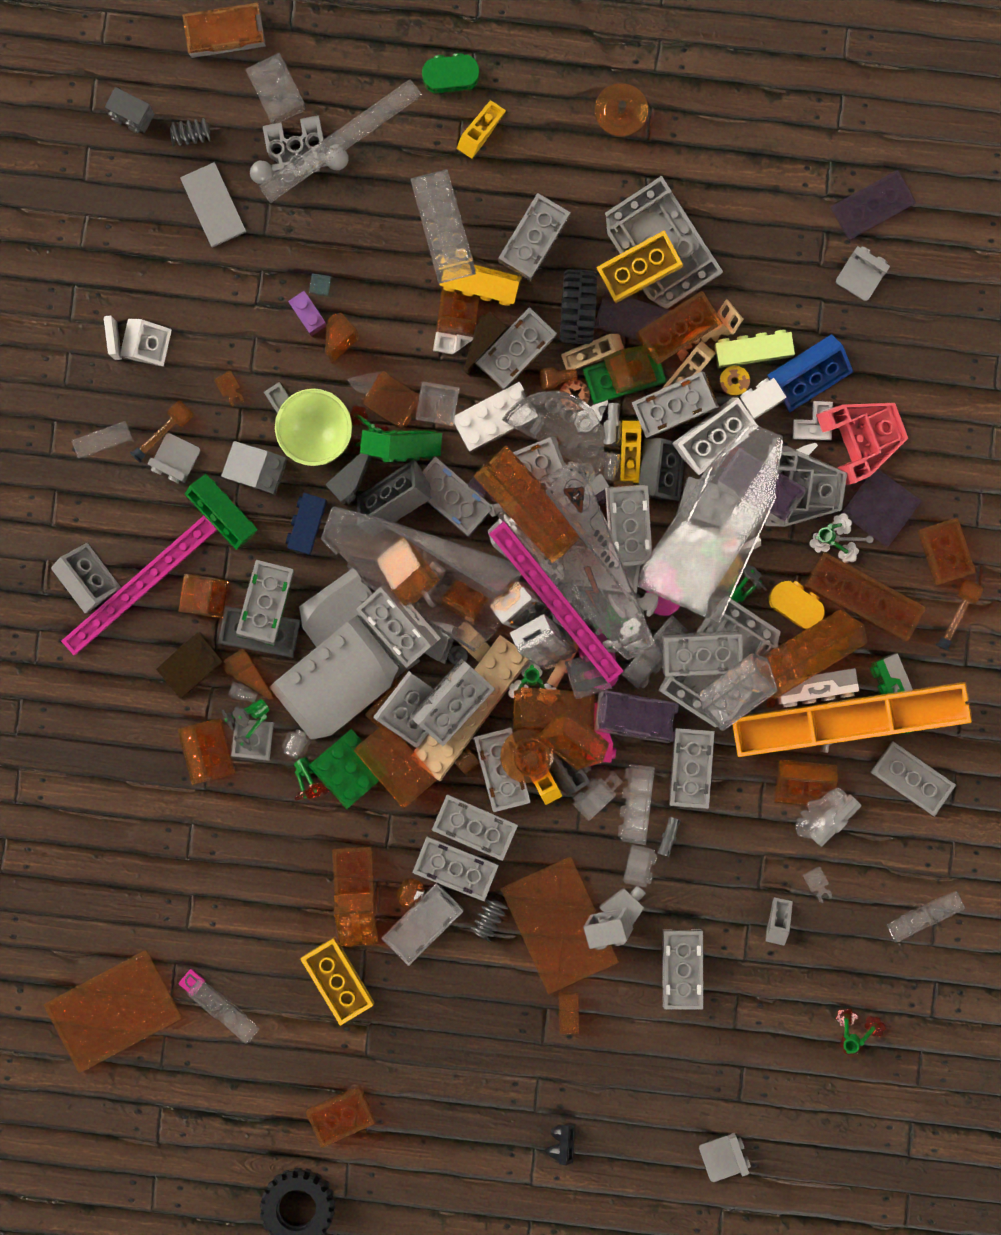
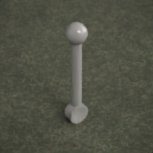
[835,535,874,543]

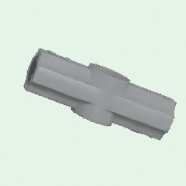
[809,794,862,847]

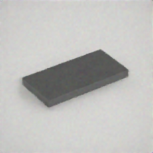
[218,606,301,658]

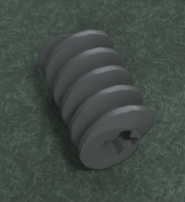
[170,118,211,147]
[471,898,509,942]

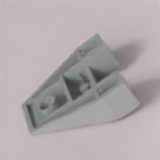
[759,445,847,527]

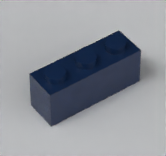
[285,493,327,556]

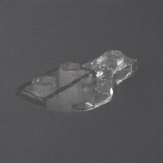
[887,891,965,942]
[187,979,260,1044]

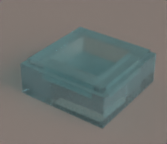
[309,273,331,296]

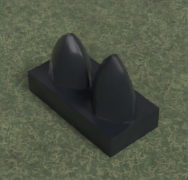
[545,1123,576,1165]

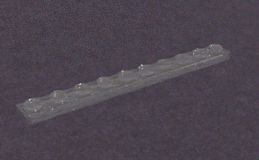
[259,79,422,203]

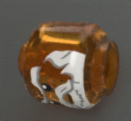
[396,878,424,908]

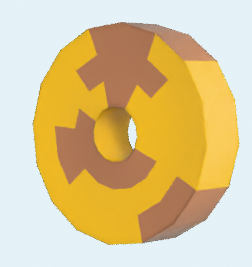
[719,365,750,396]

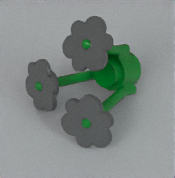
[725,557,767,603]
[222,699,269,751]

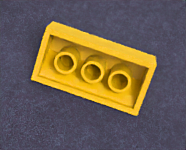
[439,258,522,306]

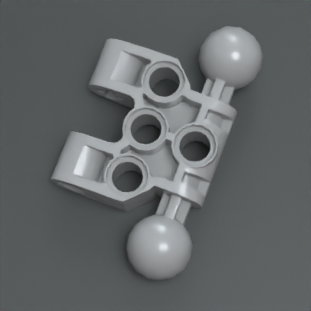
[250,115,349,185]

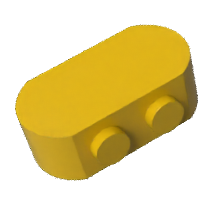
[769,581,824,629]

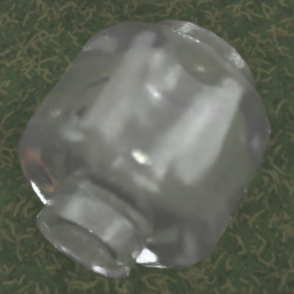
[282,729,310,759]

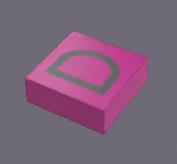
[178,968,206,996]

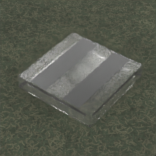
[565,656,612,699]

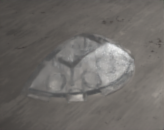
[501,391,606,475]

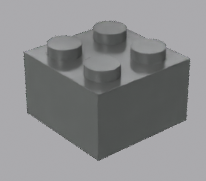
[105,87,155,134]

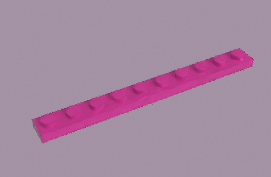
[61,516,217,656]
[488,521,623,683]

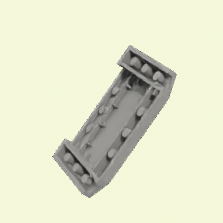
[605,176,723,309]
[299,568,420,680]
[659,594,781,728]
[269,615,400,740]

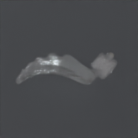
[795,788,847,839]

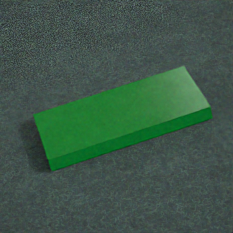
[582,346,667,405]

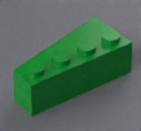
[360,430,443,462]

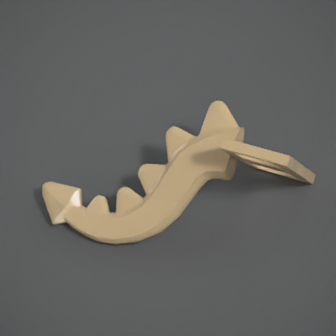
[677,299,743,361]

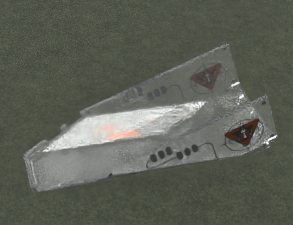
[498,463,656,660]

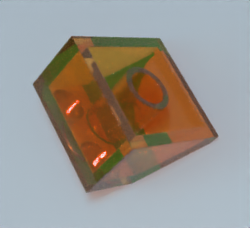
[604,345,657,394]

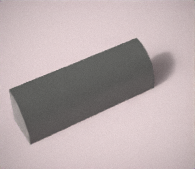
[526,717,590,796]

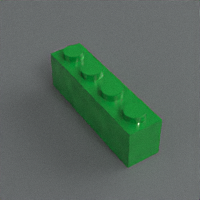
[185,474,258,550]

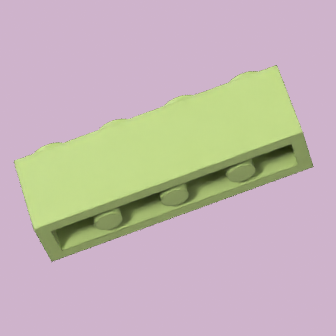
[714,330,795,369]

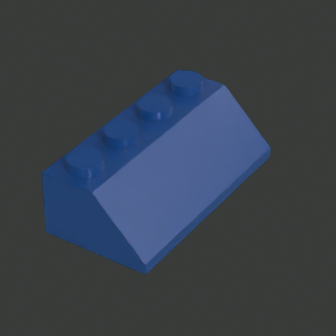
[768,334,853,413]

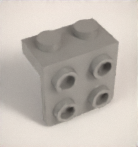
[836,246,890,301]
[148,433,200,484]
[699,1133,751,1182]

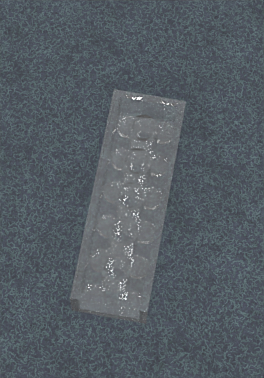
[410,169,476,284]

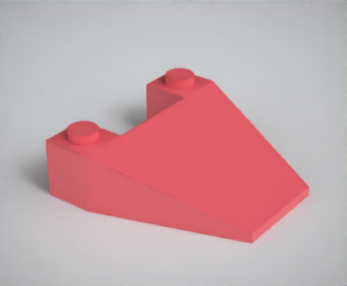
[816,403,908,485]

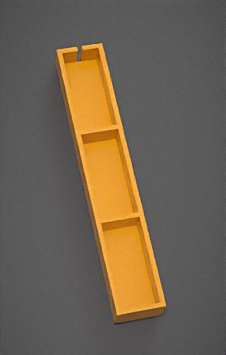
[732,682,972,757]

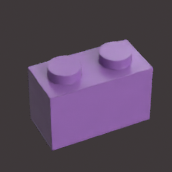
[288,291,327,336]

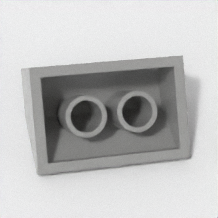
[51,543,121,613]

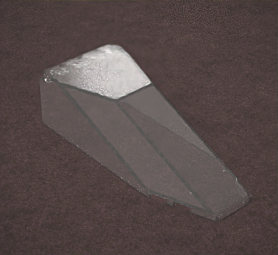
[638,422,783,623]
[321,507,521,652]

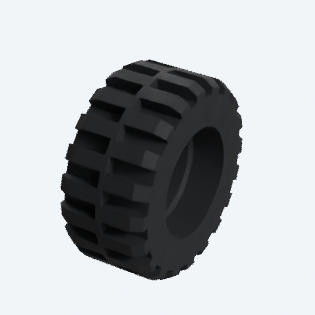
[560,269,597,344]
[260,1168,335,1235]

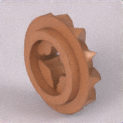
[559,380,590,410]

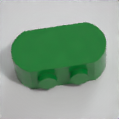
[422,53,479,94]

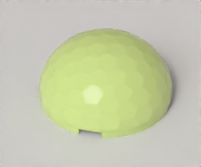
[275,389,352,466]

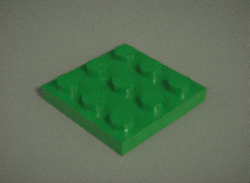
[309,729,389,809]

